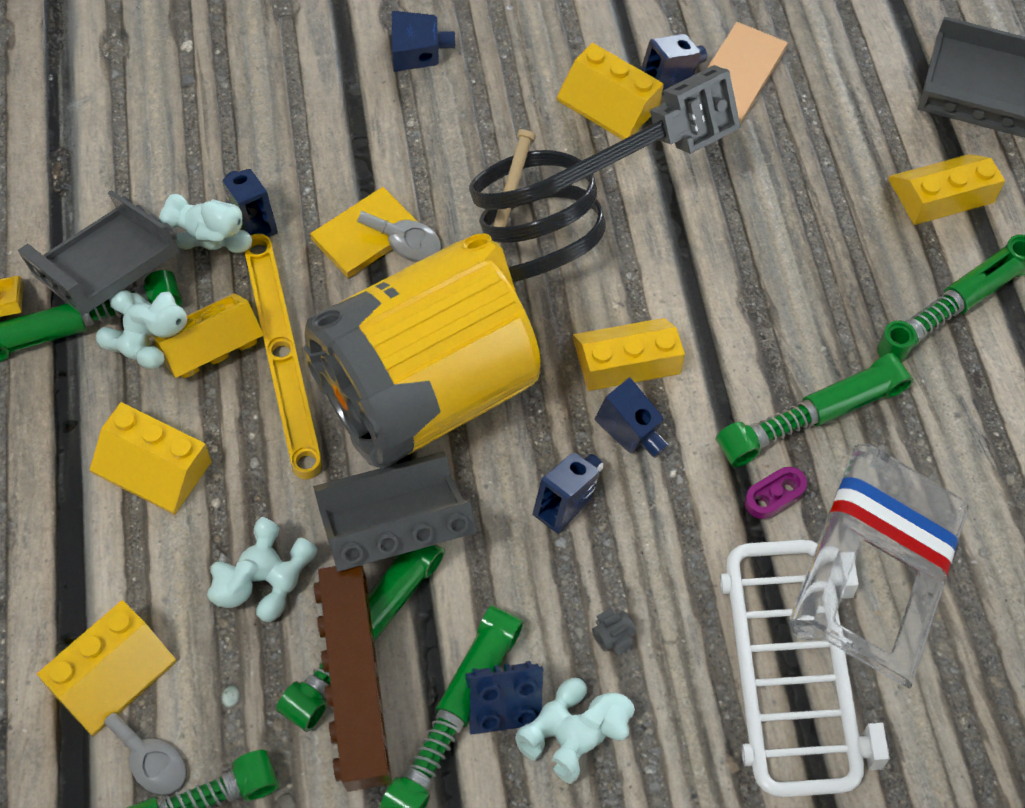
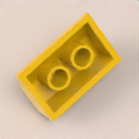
[557,42,664,140]
[888,154,1005,225]
[150,293,264,378]
[573,318,685,391]
[89,402,212,515]
[36,600,177,737]

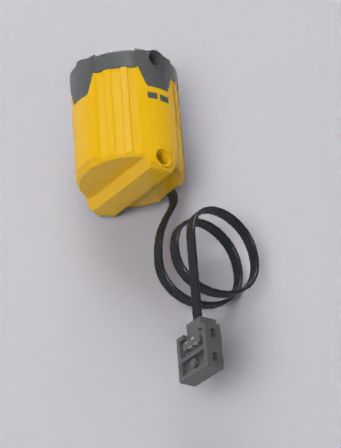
[304,65,741,469]

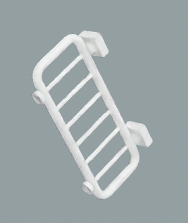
[720,540,889,797]

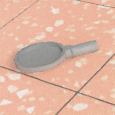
[357,210,441,262]
[104,712,187,797]

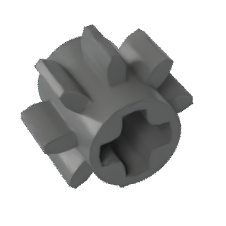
[592,608,636,655]

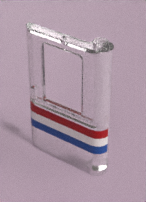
[788,444,969,689]

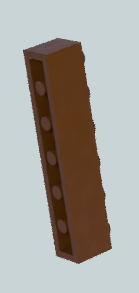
[314,565,392,792]

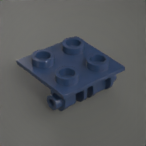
[465,661,543,735]

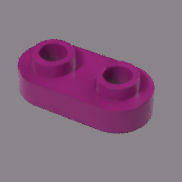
[745,467,807,519]

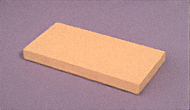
[708,22,788,125]

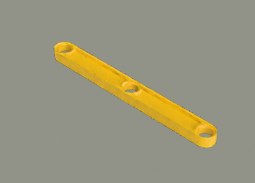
[245,234,322,480]

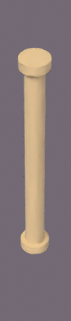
[493,129,536,246]

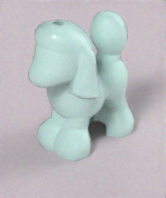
[159,194,252,253]
[96,290,187,369]
[207,517,318,622]
[515,678,635,784]

